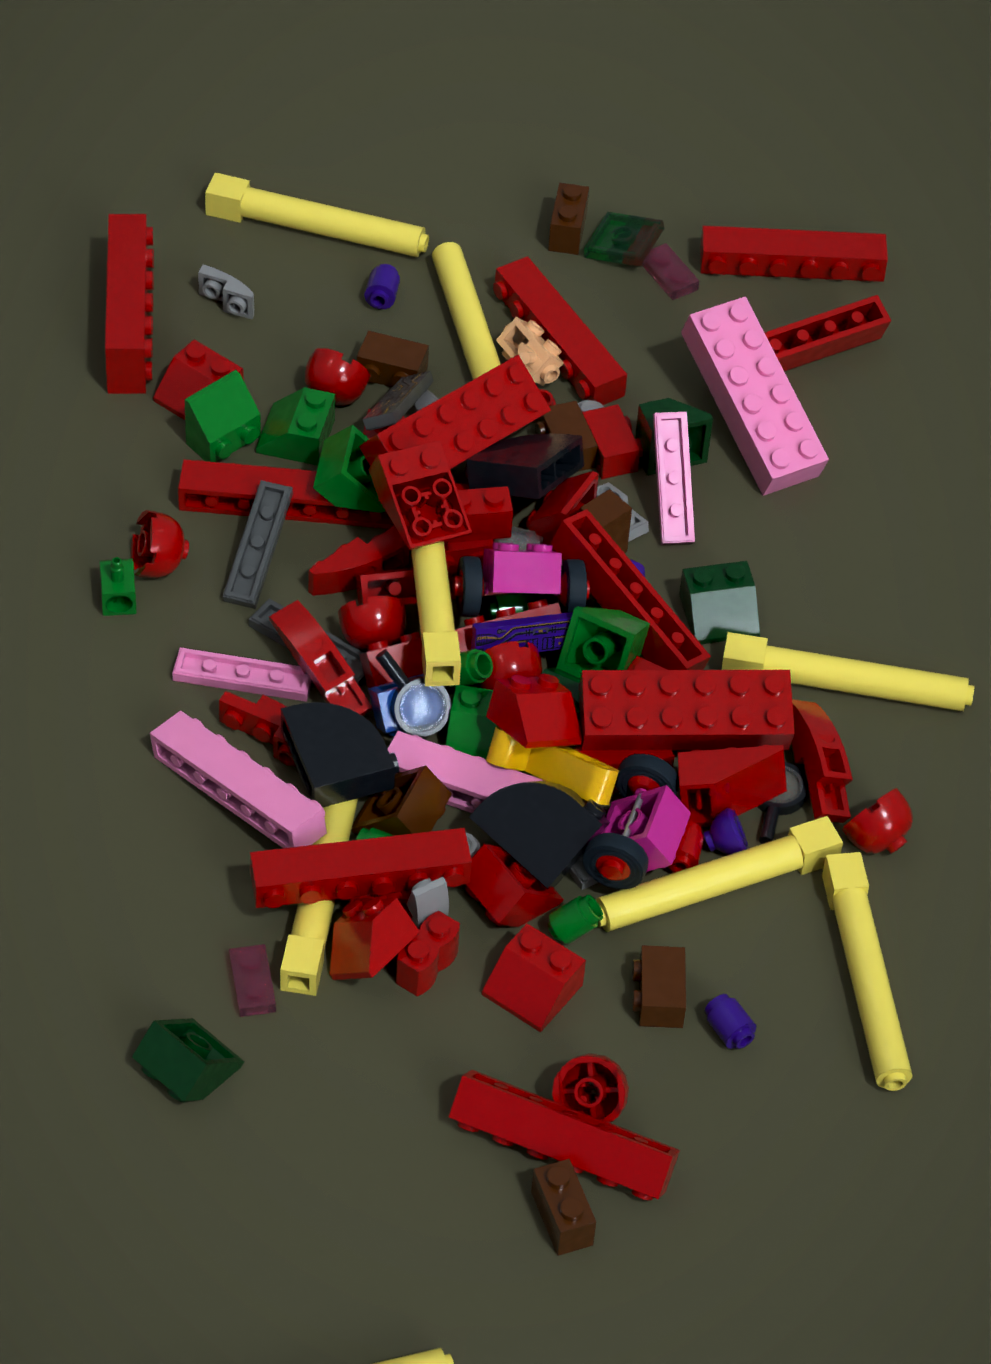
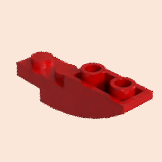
[308,525,409,596]
[269,600,372,716]
[219,691,296,767]
[792,699,853,823]

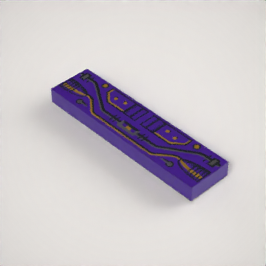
[471,612,573,652]

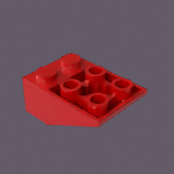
[369,440,473,550]
[678,745,787,827]

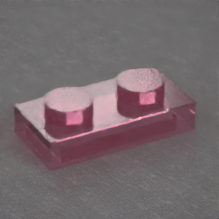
[641,243,700,300]
[229,944,276,1017]

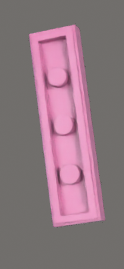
[653,411,695,545]
[172,647,312,702]

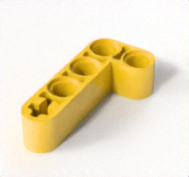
[486,726,619,805]

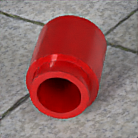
[667,820,704,872]

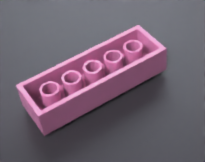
[681,296,829,496]

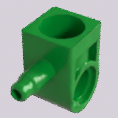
[99,557,137,616]

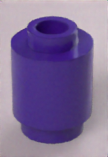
[364,264,400,309]
[704,994,757,1049]

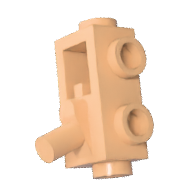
[496,317,564,386]

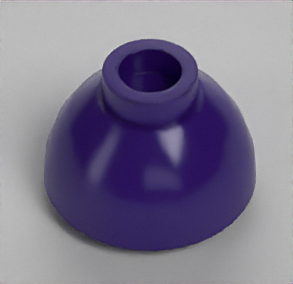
[704,808,748,855]

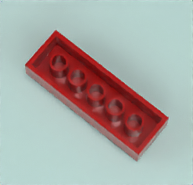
[105,214,154,394]
[359,355,551,470]
[578,670,795,750]

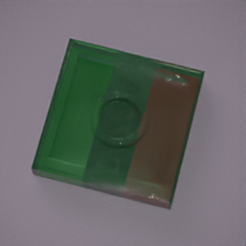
[583,212,664,267]

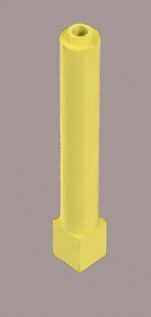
[205,173,429,257]
[432,242,501,380]
[411,541,461,686]
[721,632,974,711]
[280,798,358,996]
[596,816,843,932]
[822,852,913,1091]

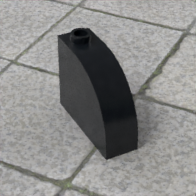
[465,434,584,499]
[281,702,399,807]
[469,781,610,889]

